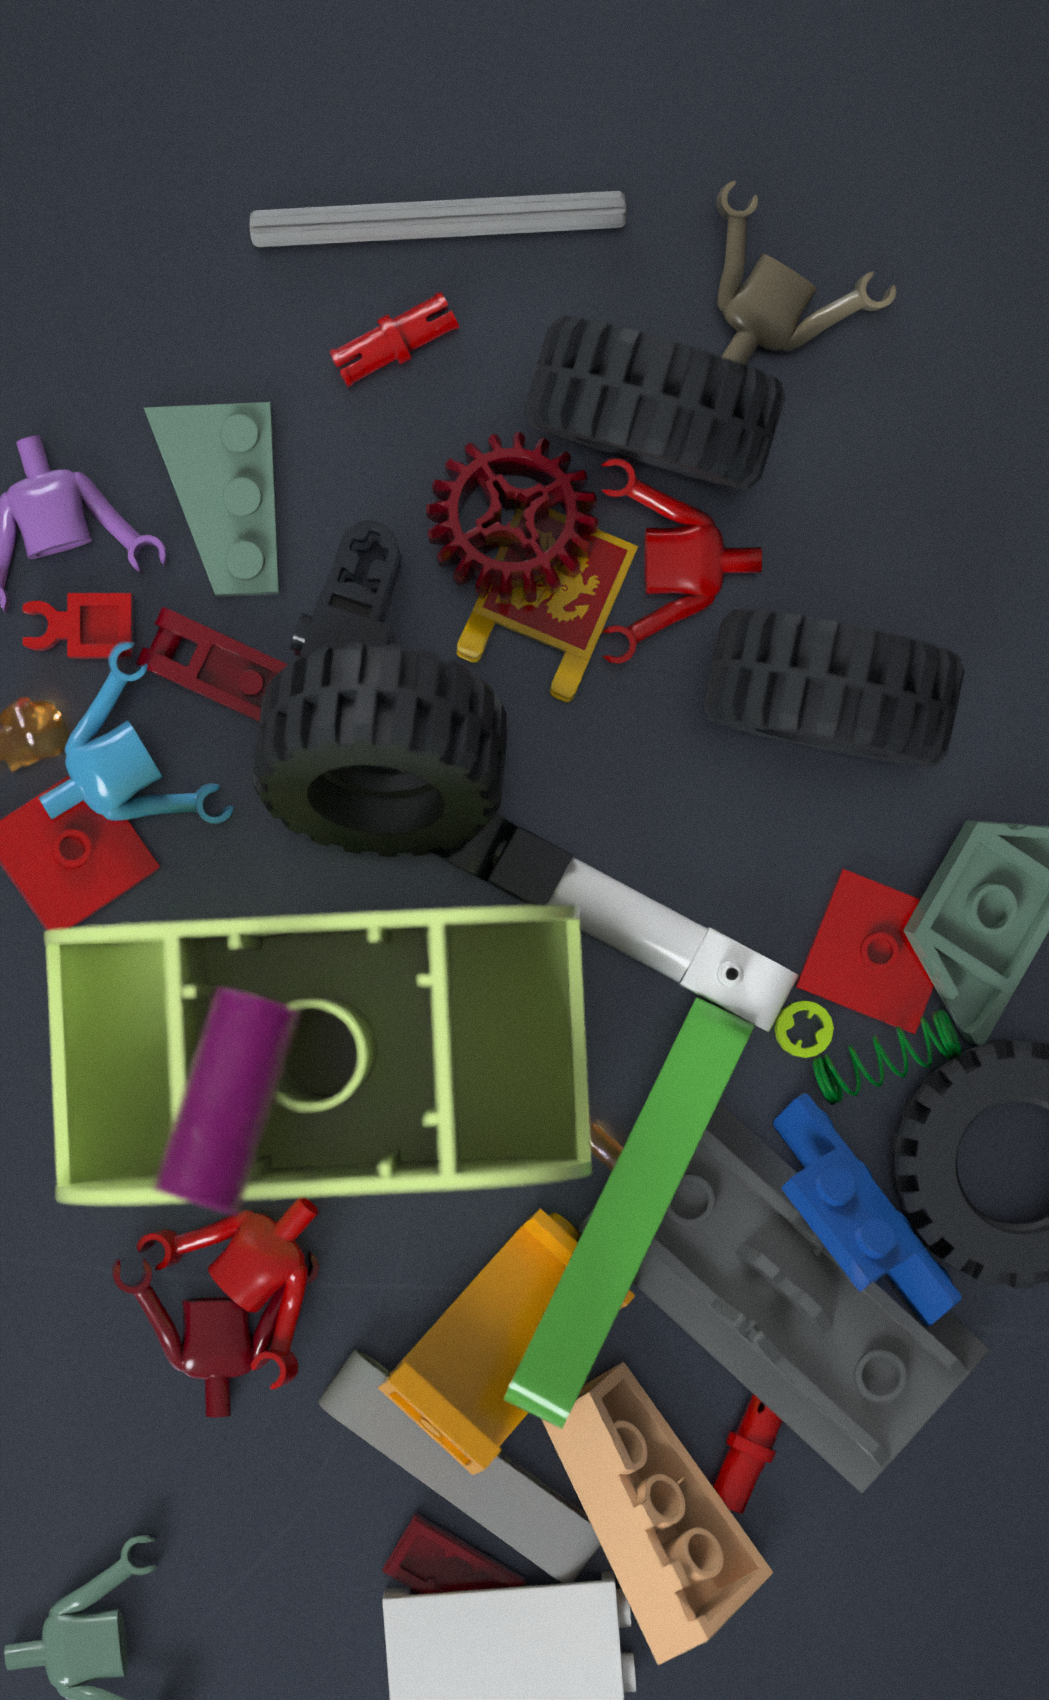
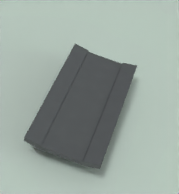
[576,1102,990,1493]

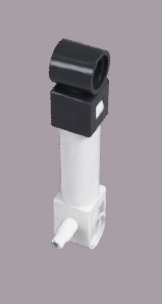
[432,814,799,1032]

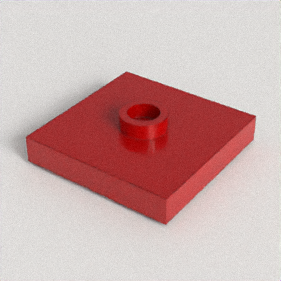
[0,775,160,931]
[795,869,934,1034]

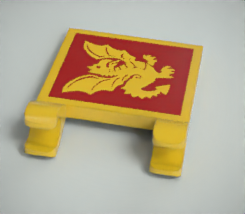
[457,509,638,703]

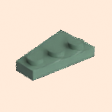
[144,402,280,597]

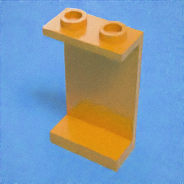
[377,1208,636,1475]

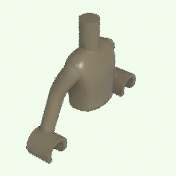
[716,180,896,366]

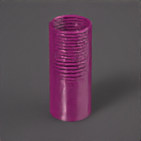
[152,987,301,1215]

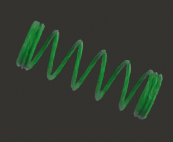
[813,1009,961,1105]

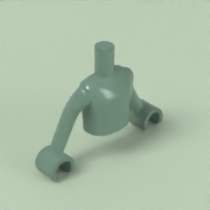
[4,1535,159,1700]

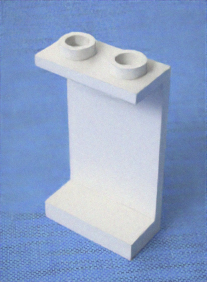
[382,1571,636,1700]

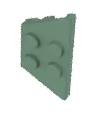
[903,820,1049,1046]

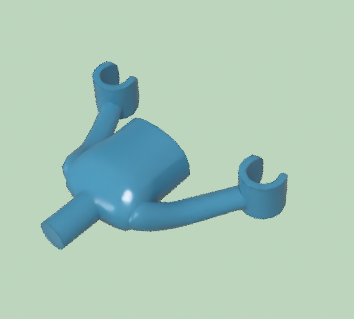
[39,641,233,824]

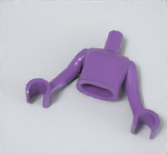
[0,435,169,613]

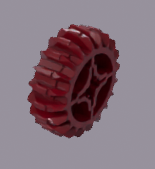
[426,431,599,605]

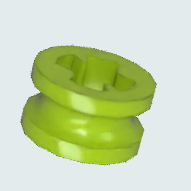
[774,1000,834,1058]

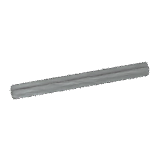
[249,191,627,247]

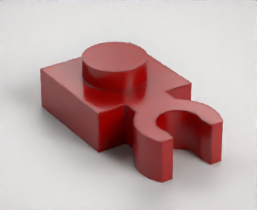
[22,593,134,659]

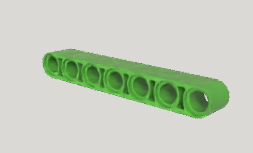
[503,997,755,1429]

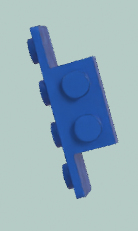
[773,1093,962,1327]

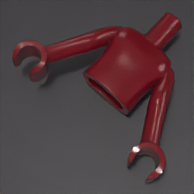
[111,1250,319,1418]

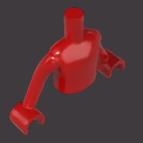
[601,458,762,664]
[136,1196,319,1390]

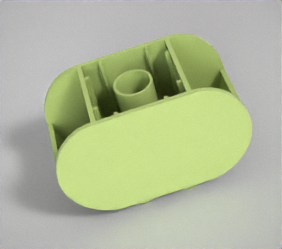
[44,905,592,1204]

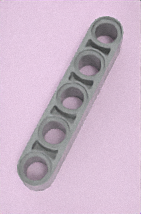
[317,1349,601,1583]

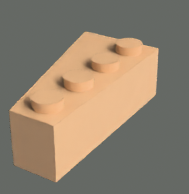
[542,1361,774,1665]

